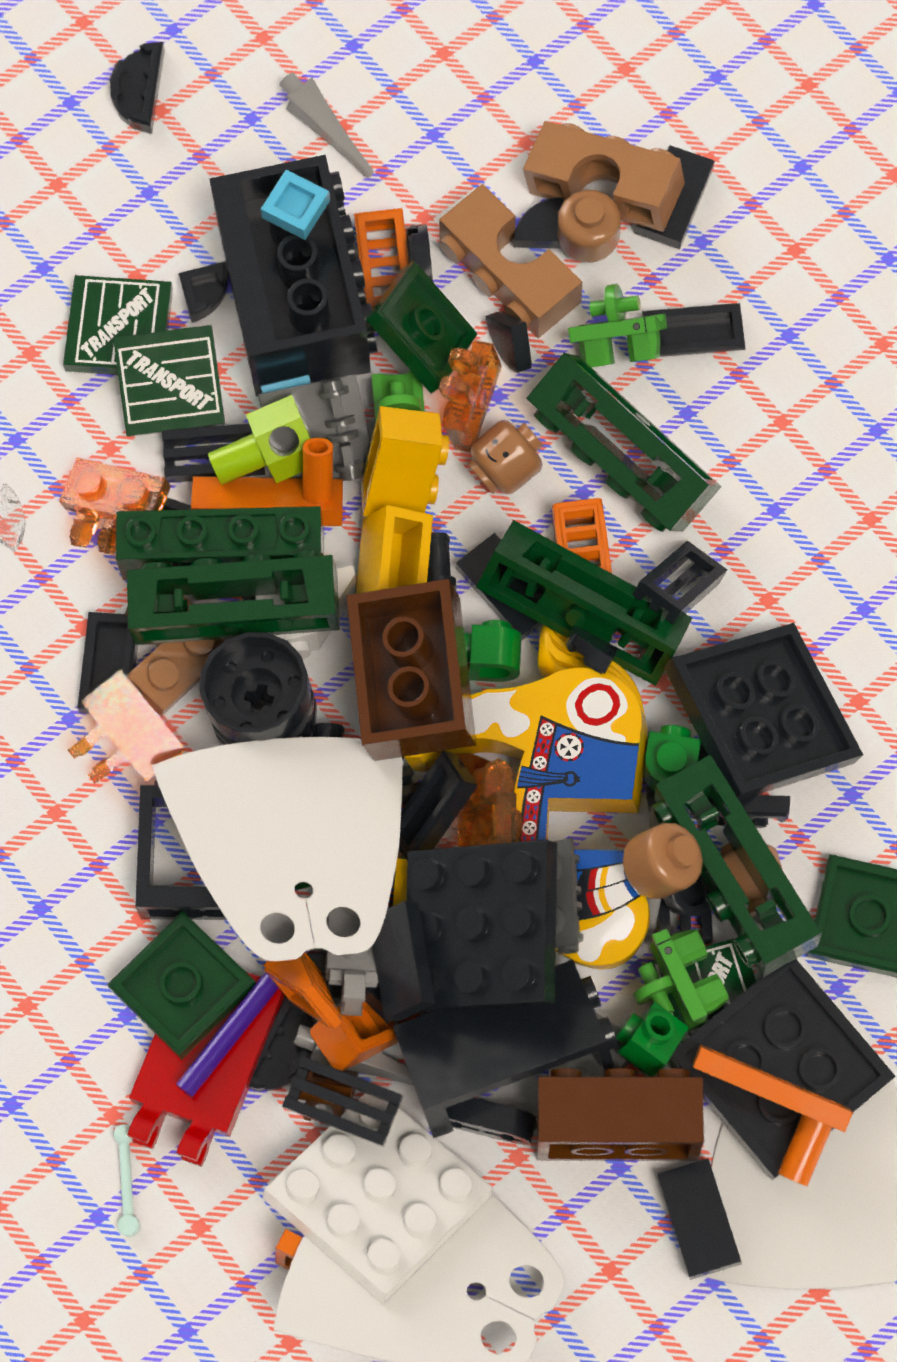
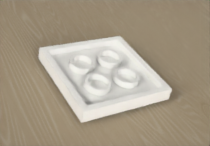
[263,1093,493,1304]

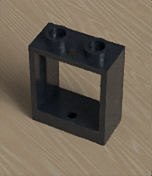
[135,780,227,920]

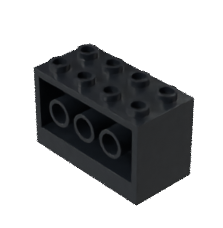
[209,154,378,396]

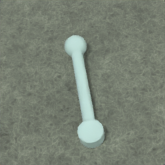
[113,1124,140,1237]

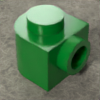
[464,620,522,682]
[644,725,701,792]
[615,1002,689,1077]

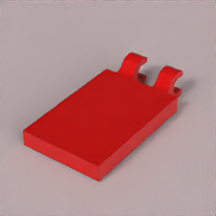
[127,972,285,1167]

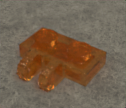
[439,340,502,452]
[59,458,171,554]
[67,669,186,784]
[457,758,522,847]

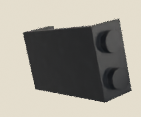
[393,960,619,1138]

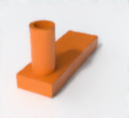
[191,438,343,526]
[692,1044,853,1186]

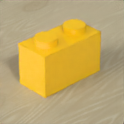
[361,406,449,517]
[356,505,433,594]

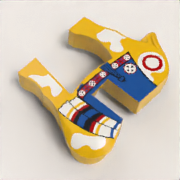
[393,625,650,970]

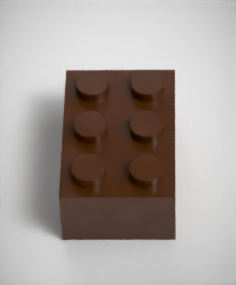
[347,579,477,761]
[537,1068,704,1161]

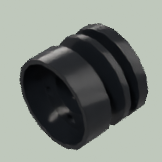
[199,632,317,745]

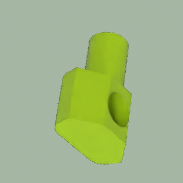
[208,395,312,485]

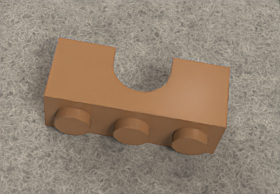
[523,121,685,232]
[439,183,583,339]

